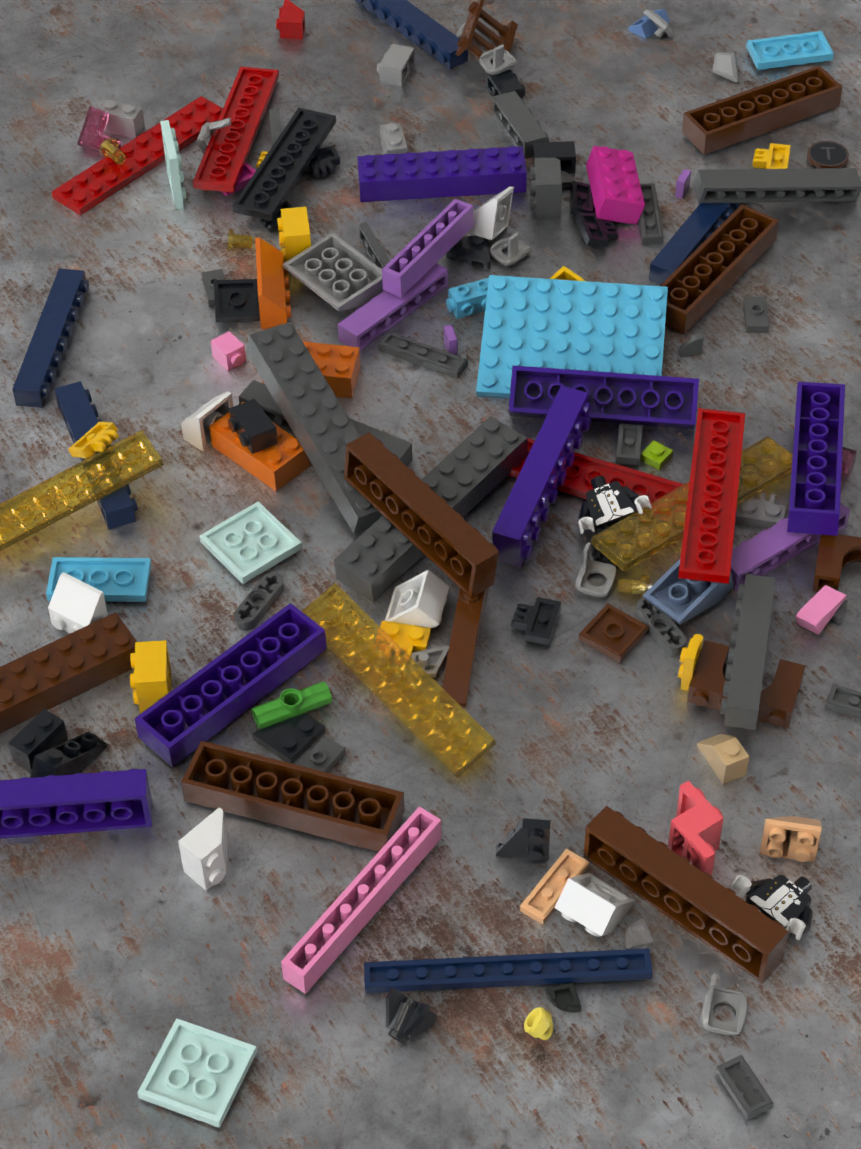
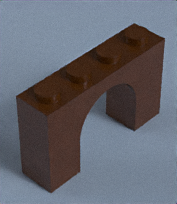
[812,534,861,592]
[687,640,806,728]

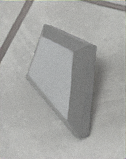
[644,9,675,39]
[712,52,739,84]
[410,645,449,678]

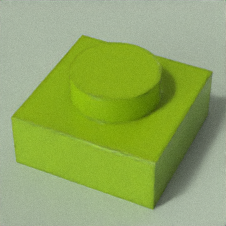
[640,440,673,470]

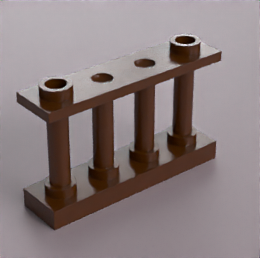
[456,0,518,65]

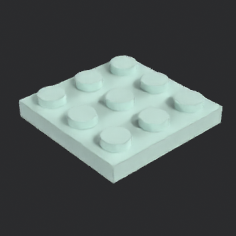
[160,120,187,210]
[199,501,302,584]
[138,1018,257,1128]

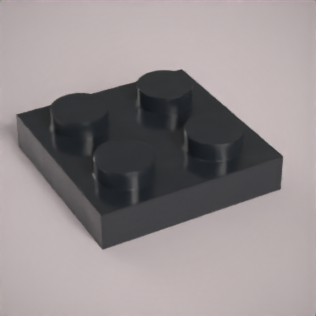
[214,279,260,322]

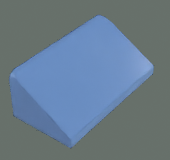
[628,9,670,39]

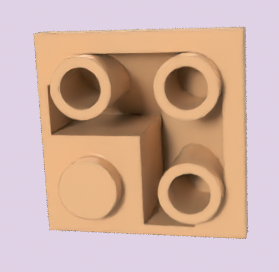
[760,816,822,862]

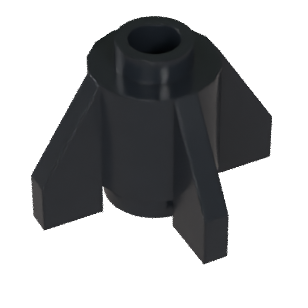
[385,988,437,1043]

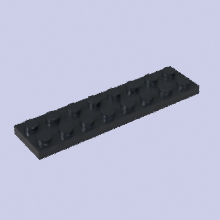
[233,107,336,221]

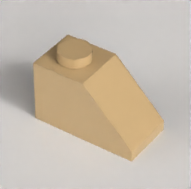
[697,734,749,785]

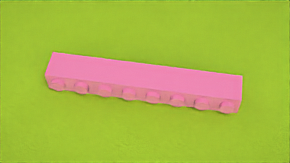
[281,807,442,994]

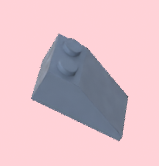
[643,559,734,625]

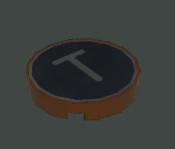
[807,141,849,169]

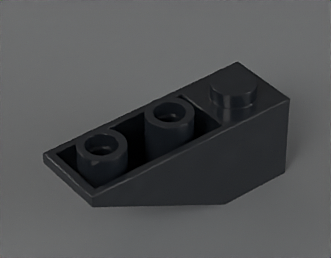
[30,732,108,778]

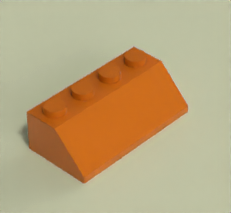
[255,238,291,329]

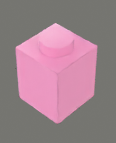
[211,331,246,371]

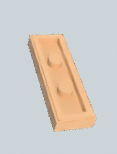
[520,848,589,925]

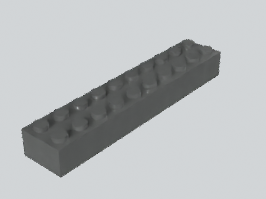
[246,322,382,533]
[334,416,528,602]

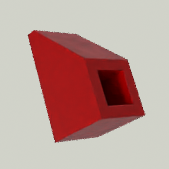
[276,0,306,39]

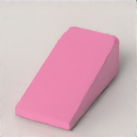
[795,585,847,635]

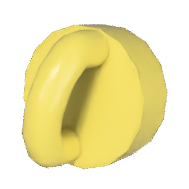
[524,1007,553,1040]

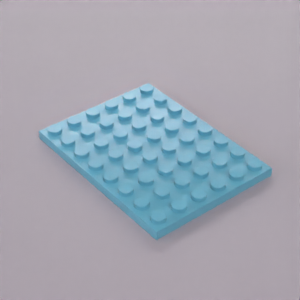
[476,275,668,398]

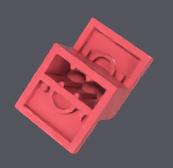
[668,780,724,876]

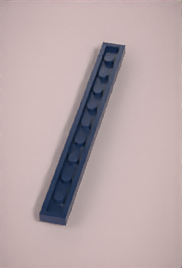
[364,948,653,993]

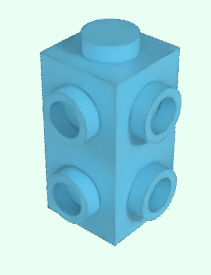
[446,278,489,319]

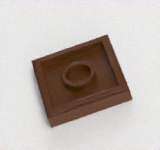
[578,603,649,663]

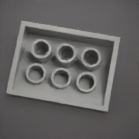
[283,232,384,311]

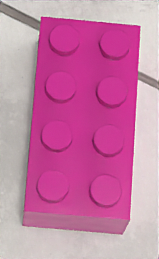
[586,146,645,225]

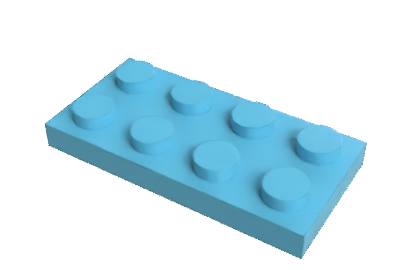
[746,31,834,70]
[46,557,152,602]

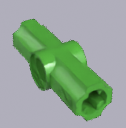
[251,681,332,729]

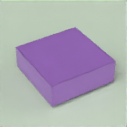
[675,169,691,199]
[443,325,458,355]

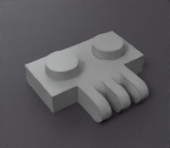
[735,490,786,528]

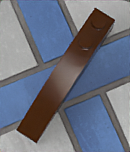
[441,588,489,707]

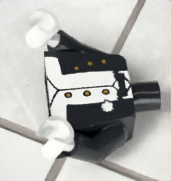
[578,476,652,534]
[730,875,813,943]

